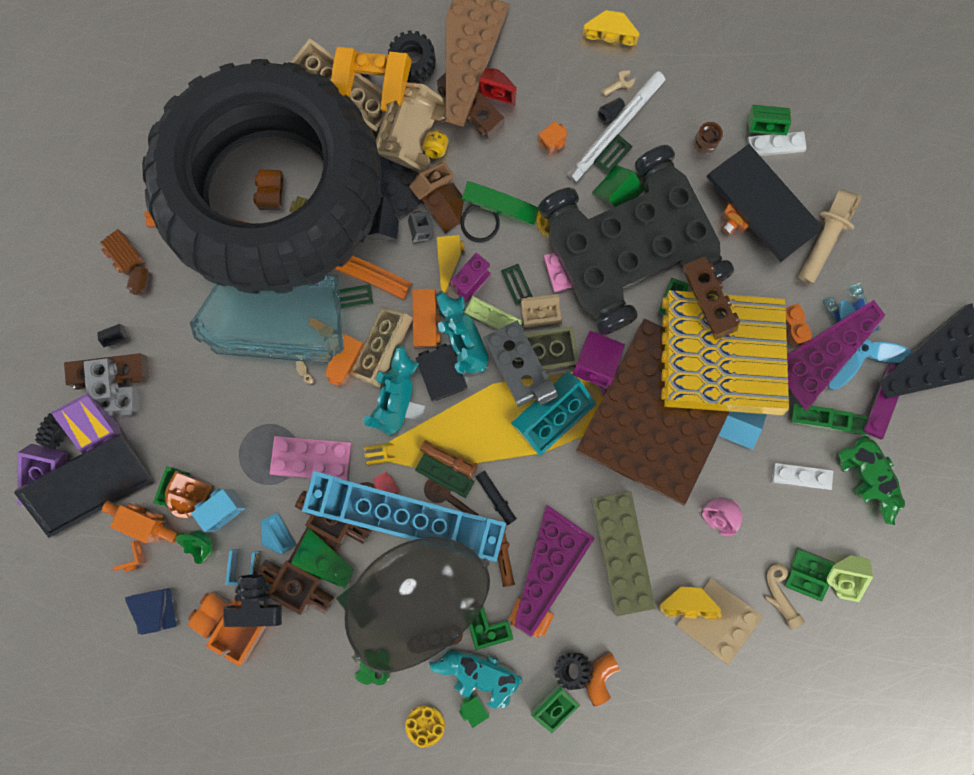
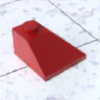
[479,68,517,106]

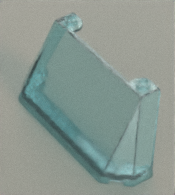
[190,274,344,363]

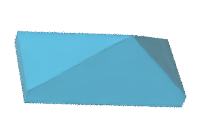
[261,513,296,555]

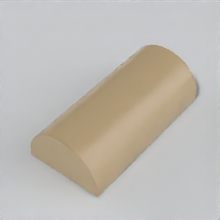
[349,306,413,388]

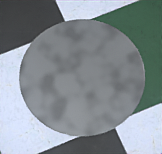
[239,424,295,485]

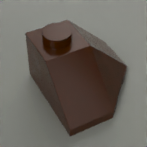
[422,183,464,234]

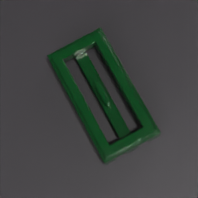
[594,135,633,175]
[501,264,533,306]
[333,284,374,310]

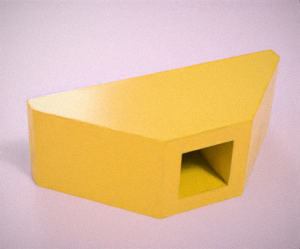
[582,10,639,46]
[660,587,722,620]

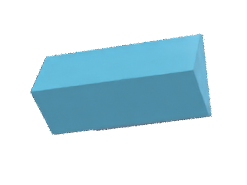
[718,411,767,450]

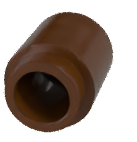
[126,266,150,295]

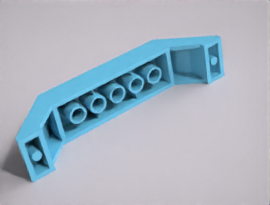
[302,471,506,562]

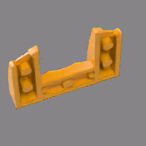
[331,47,412,111]

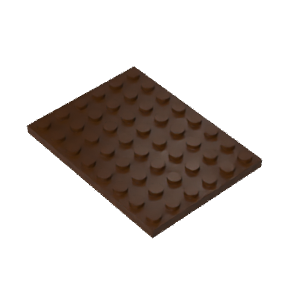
[576,318,730,506]

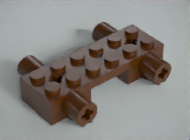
[257,490,371,615]

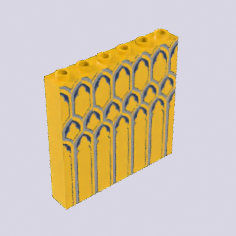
[661,290,789,415]

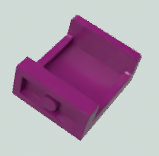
[451,252,491,303]
[572,330,625,389]

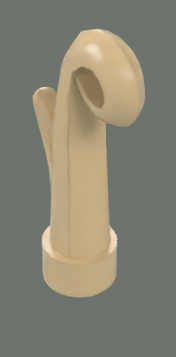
[765,564,805,630]

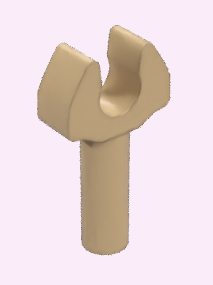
[601,71,635,97]

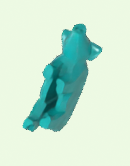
[436,291,489,374]
[363,345,419,436]

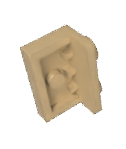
[521,294,562,328]

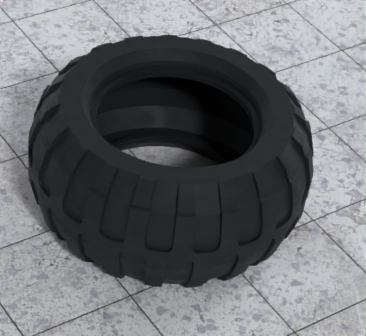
[142,59,382,294]

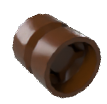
[694,122,723,154]

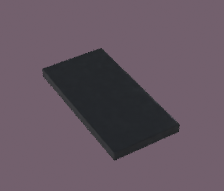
[706,144,824,262]
[14,433,153,538]

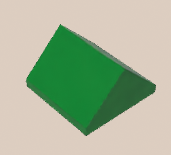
[592,165,645,209]
[530,684,580,734]

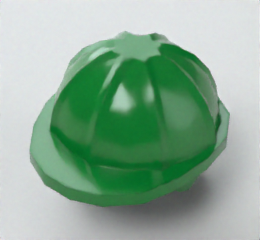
[175,530,213,564]

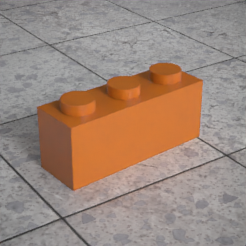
[412,289,441,349]

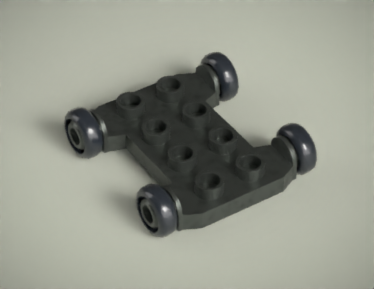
[538,145,735,335]

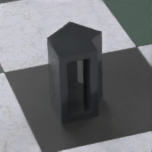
[97,324,127,348]

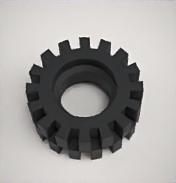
[35,413,67,450]
[554,653,593,690]

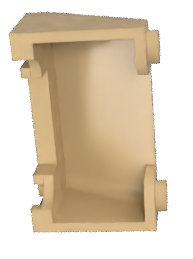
[376,82,446,173]

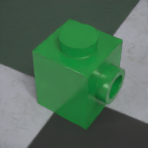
[459,693,490,728]

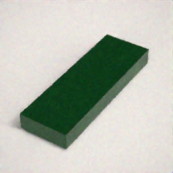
[415,453,475,498]

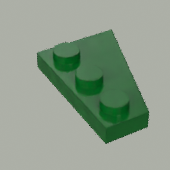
[291,528,354,589]

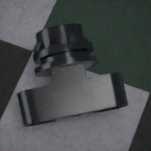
[223,574,282,627]

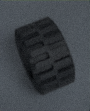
[388,30,436,84]

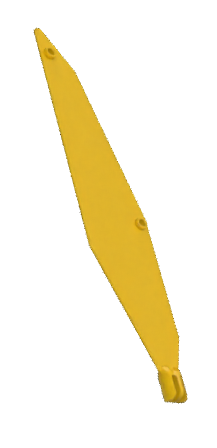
[363,365,620,468]

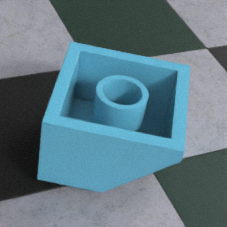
[191,488,246,532]

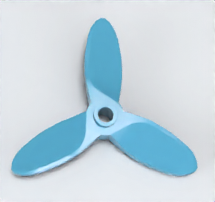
[828,300,912,389]

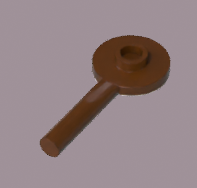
[424,479,479,516]

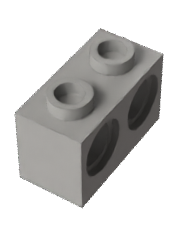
[84,359,119,402]
[97,387,139,416]

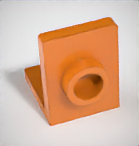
[112,540,145,572]

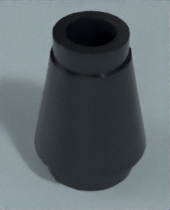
[597,97,625,123]

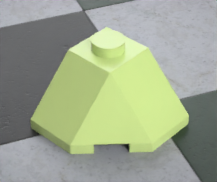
[827,555,873,602]

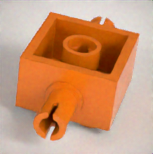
[102,501,179,544]

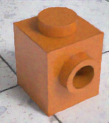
[537,121,567,155]

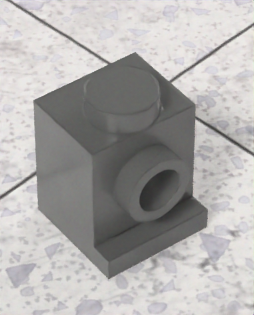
[408,211,434,242]

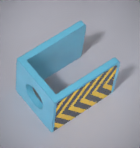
[225,549,261,586]

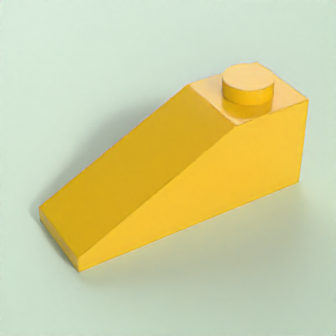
[437,235,465,295]

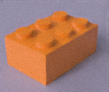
[206,594,267,667]

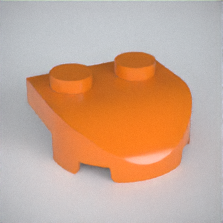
[165,471,212,518]

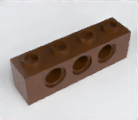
[437,72,505,139]
[683,256,740,340]
[64,353,149,390]

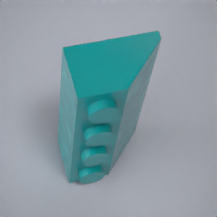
[511,371,597,456]

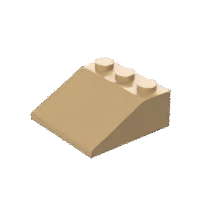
[676,578,763,665]

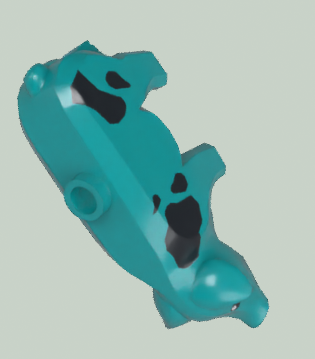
[429,649,522,709]

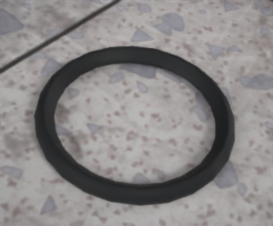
[460,204,500,242]

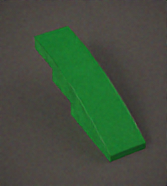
[462,181,539,226]
[791,403,869,436]

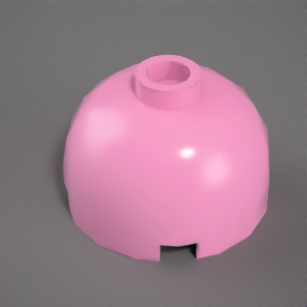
[702,497,743,537]

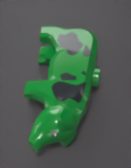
[838,435,905,525]

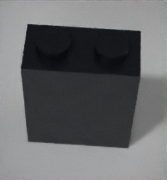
[415,343,468,403]

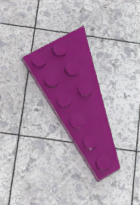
[787,300,885,412]
[514,505,595,637]

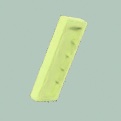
[464,296,523,330]

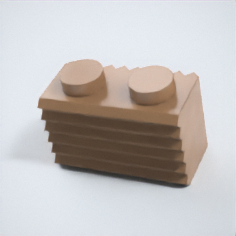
[409,161,454,199]

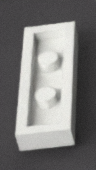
[747,131,807,156]
[772,463,834,490]

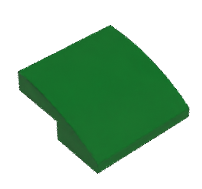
[784,548,836,602]

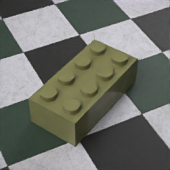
[502,326,579,379]

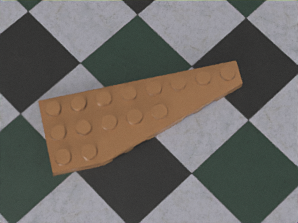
[446,0,510,127]

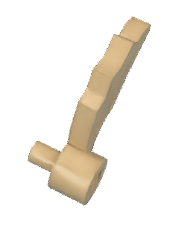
[296,355,314,384]

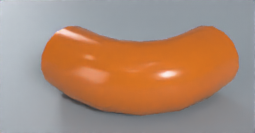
[586,652,620,706]

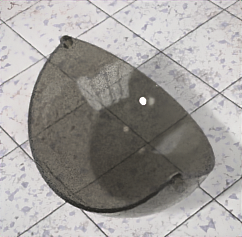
[344,537,490,673]

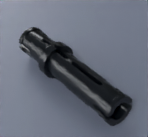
[475,471,517,526]

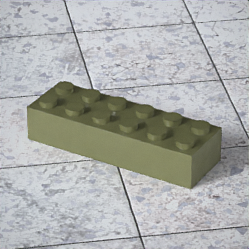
[591,491,656,616]

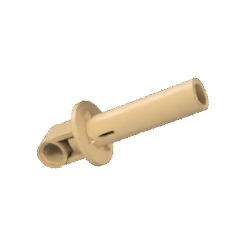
[798,189,861,284]

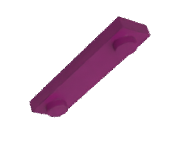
[863,363,899,440]

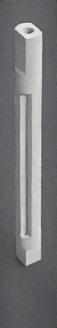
[567,71,666,182]

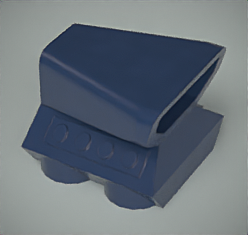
[125,588,177,635]

